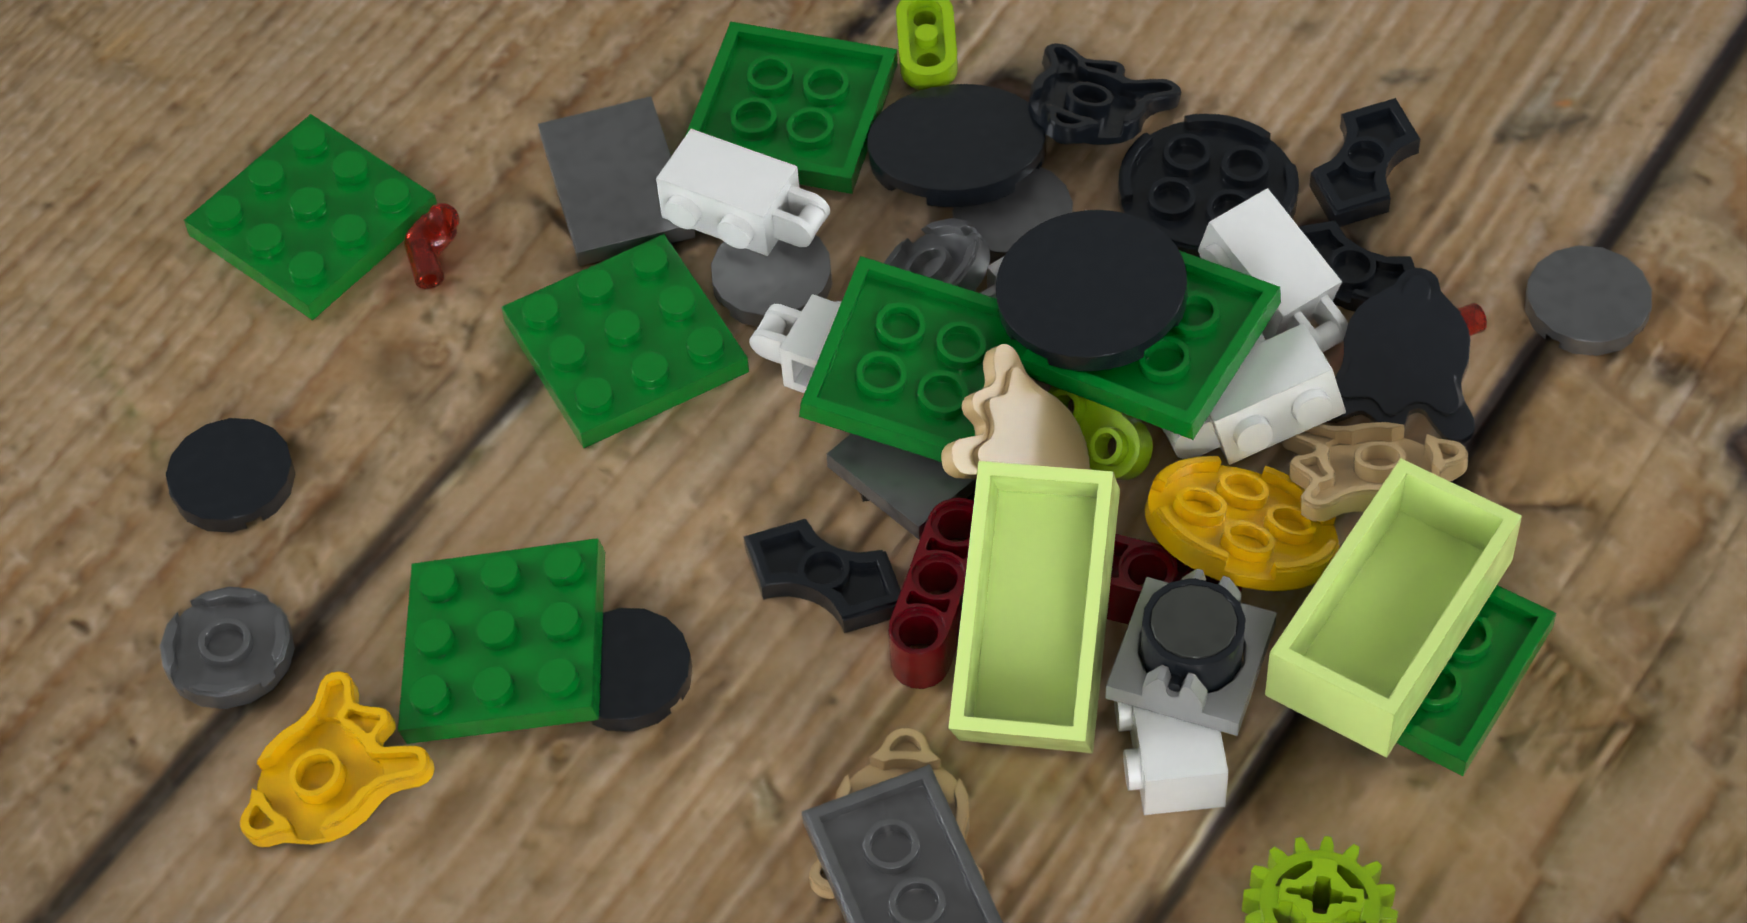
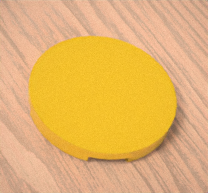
[1145,456,1340,591]

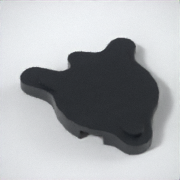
[1028,43,1182,145]
[1327,268,1475,444]

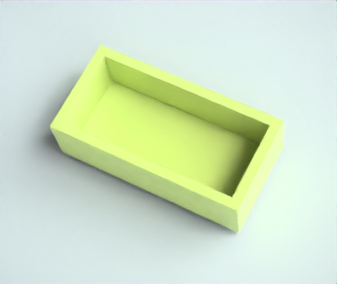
[1265,458,1522,758]
[948,461,1120,753]

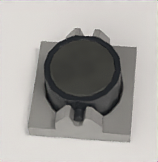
[1105,569,1277,736]

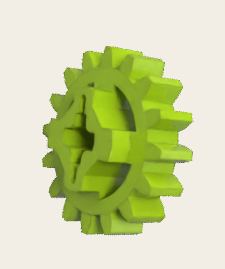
[1242,836,1398,923]

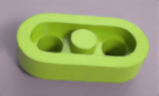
[896,0,958,90]
[1048,386,1153,480]

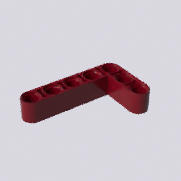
[888,498,1242,689]

